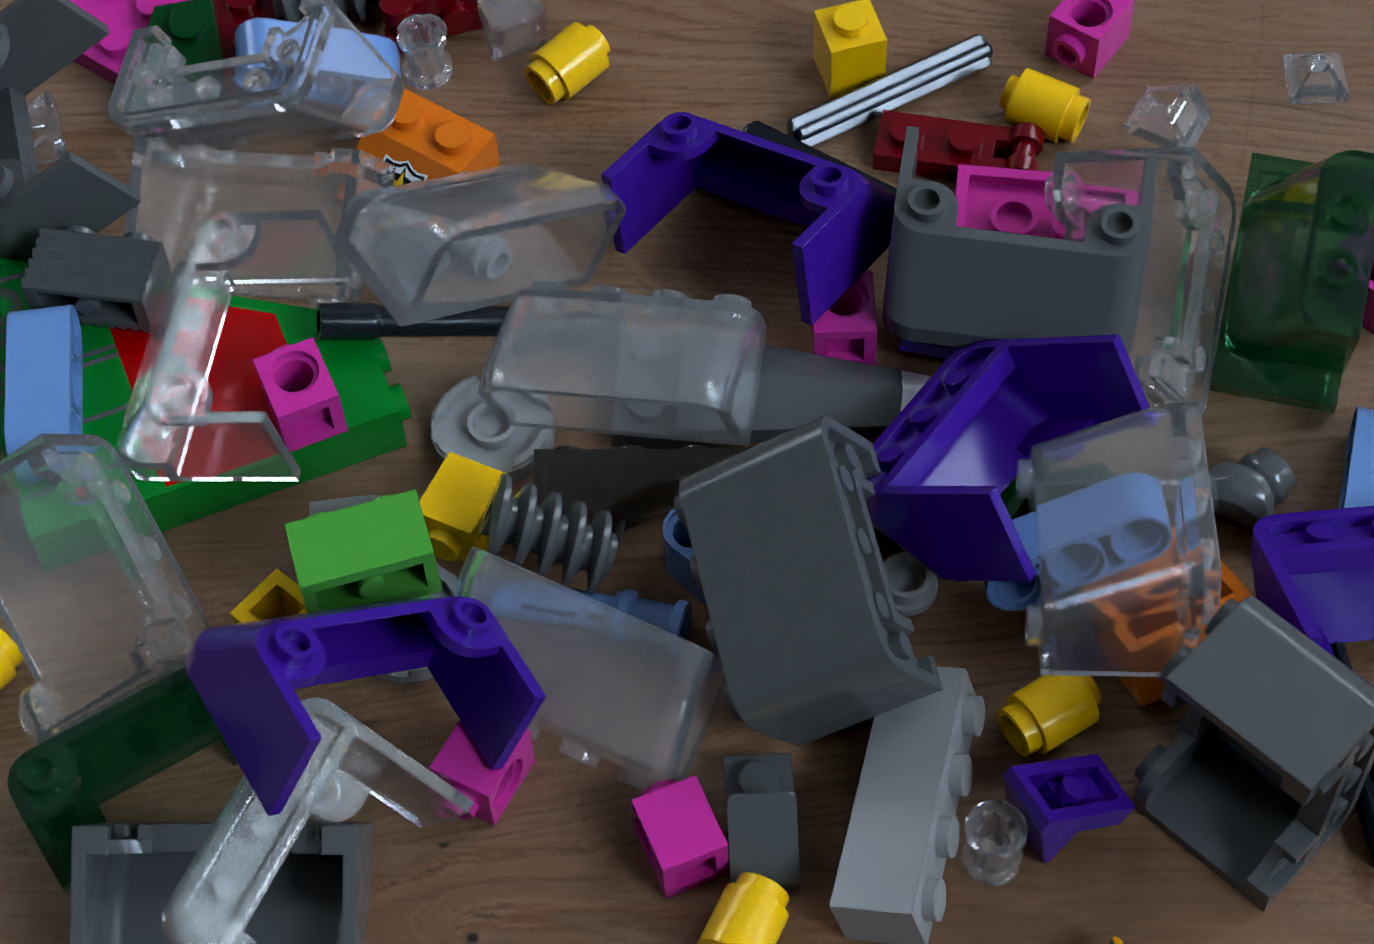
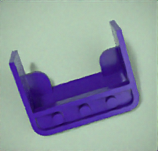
[601,112,896,325]
[865,334,1155,582]
[1251,506,1374,655]
[186,596,547,816]

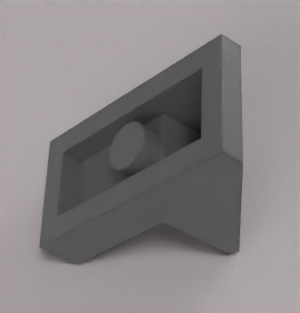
[723,753,800,891]

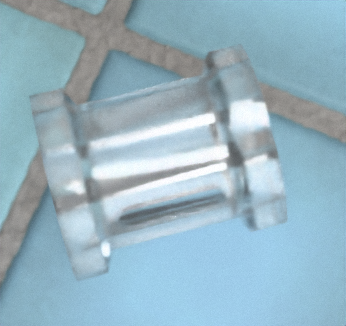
[397,14,453,90]
[960,799,1028,886]

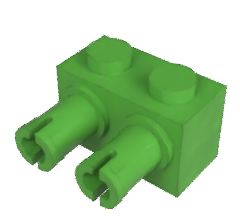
[284,489,443,613]

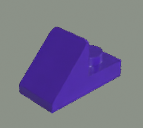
[1003,754,1136,863]

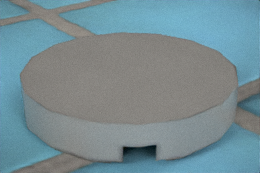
[431,373,556,483]

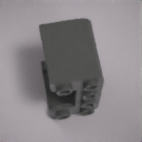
[674,415,943,746]
[1133,596,1374,912]

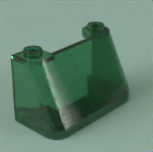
[7,667,238,892]

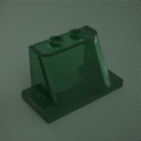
[1208,150,1374,413]

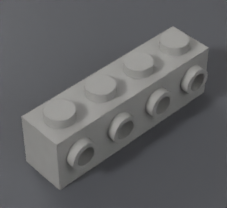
[829,666,985,944]

